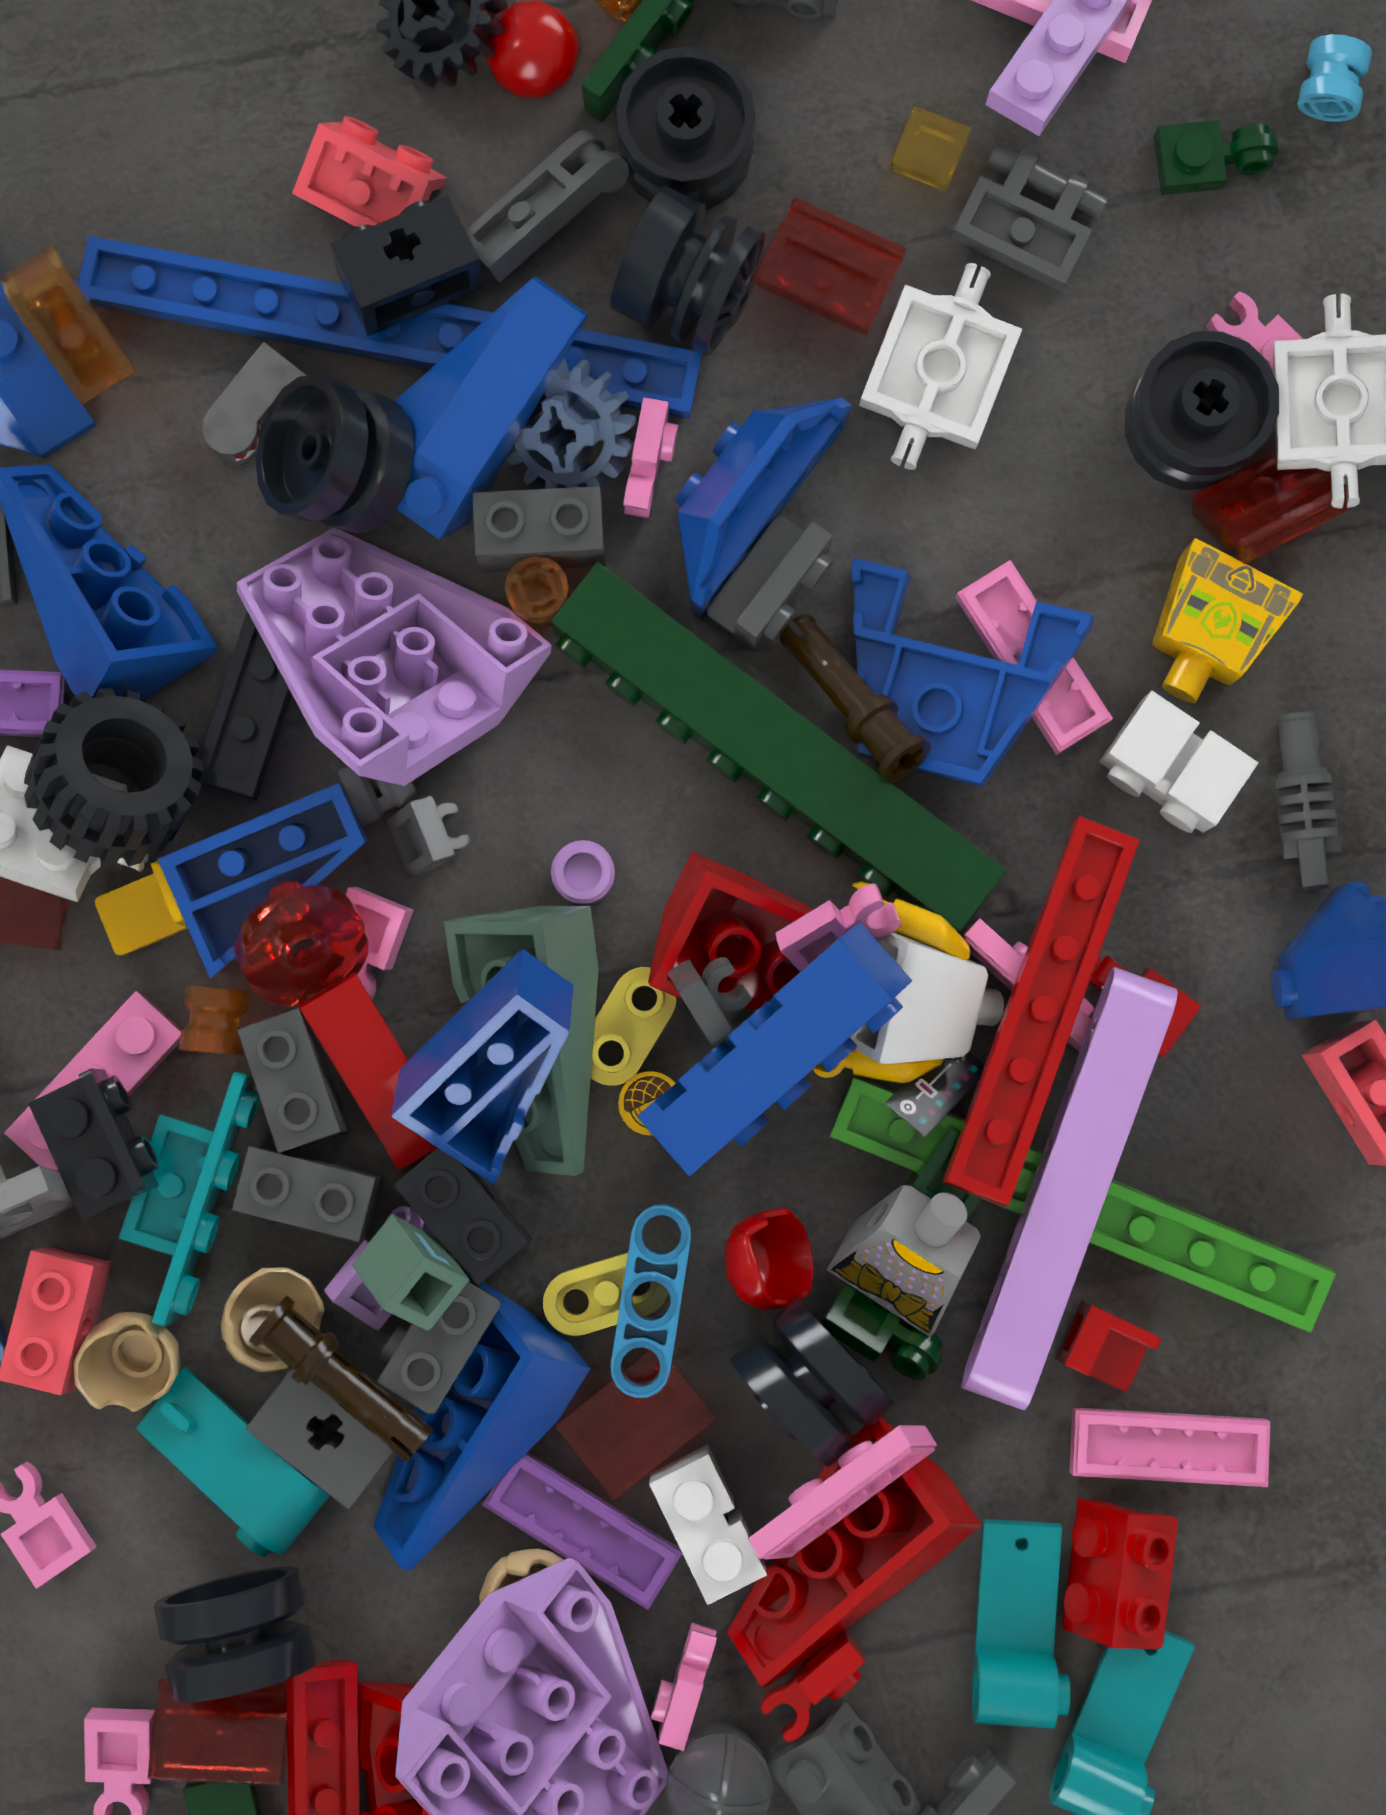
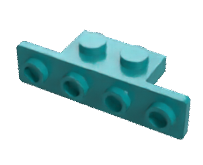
[119,1072,260,1327]

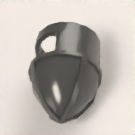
[667,1722,772,1815]

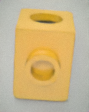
[95,861,188,956]

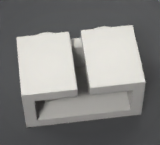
[1099,691,1259,833]
[649,1444,767,1605]

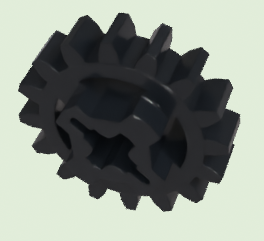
[376,0,508,87]

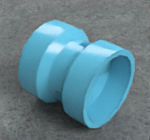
[1297,34,1372,122]

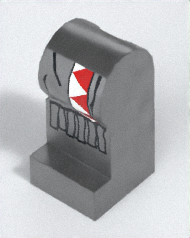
[202,342,306,468]

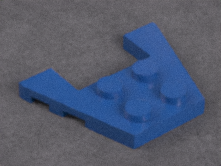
[851,558,1094,788]

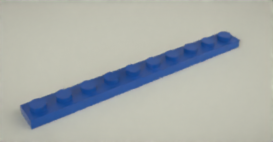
[75,236,702,419]

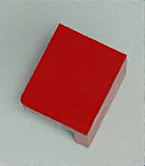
[1055,1300,1162,1391]

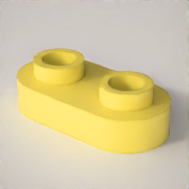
[591,967,676,1086]
[543,1252,669,1336]

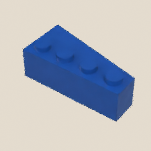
[637,921,912,1176]

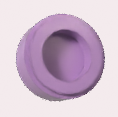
[551,840,615,905]

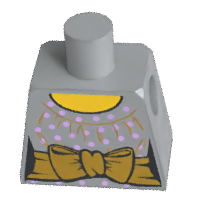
[826,1185,981,1337]

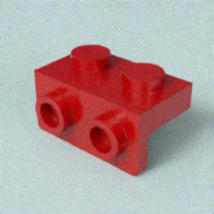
[1062,1498,1178,1649]

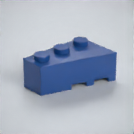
[158,782,370,979]
[391,948,574,1185]

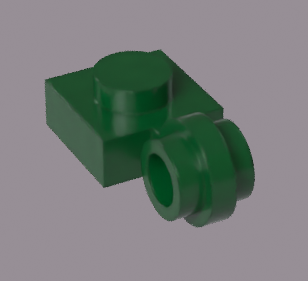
[1154,120,1279,195]
[820,1282,942,1380]

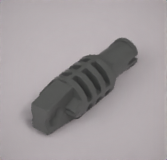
[1274,712,1341,891]

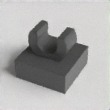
[386,796,470,879]
[667,957,752,1045]

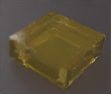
[890,106,972,192]

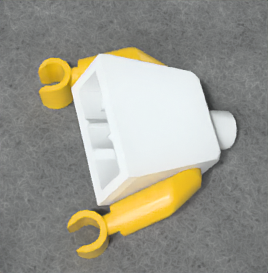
[812,882,1004,1083]

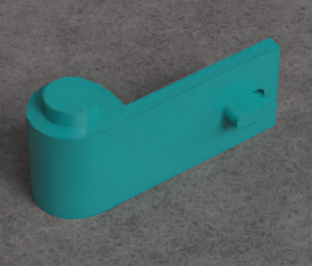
[136,1367,330,1557]
[972,1519,1070,1729]
[1048,1631,1195,1815]

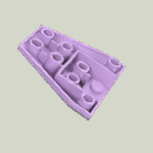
[237,528,552,786]
[395,1558,668,1815]

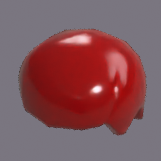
[485,0,581,99]
[724,1208,814,1311]

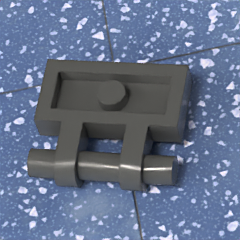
[951,144,1109,292]

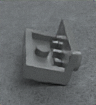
[706,516,834,652]
[377,1269,501,1414]
[767,1702,921,1815]

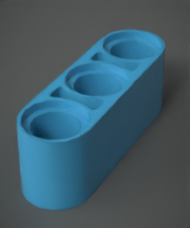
[611,1204,691,1398]

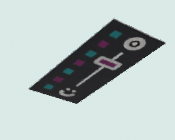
[885,1052,985,1137]

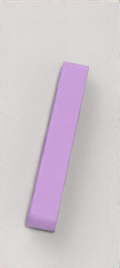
[961,967,1178,1411]

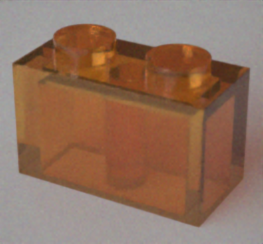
[0,244,135,405]

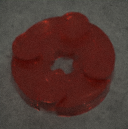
[233,881,369,1006]

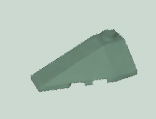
[444,906,599,1176]

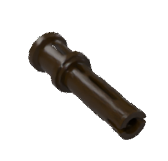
[779,614,931,783]
[249,1295,433,1462]

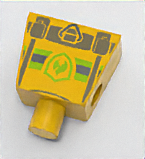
[1152,538,1303,703]

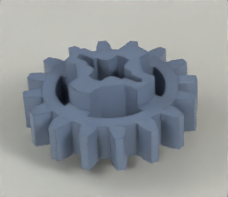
[506,359,637,490]

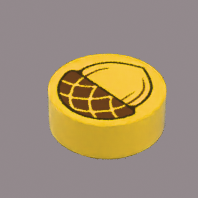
[618,1071,676,1135]

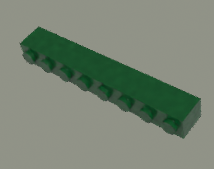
[550,562,1006,933]

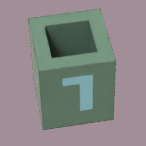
[352,1214,469,1331]

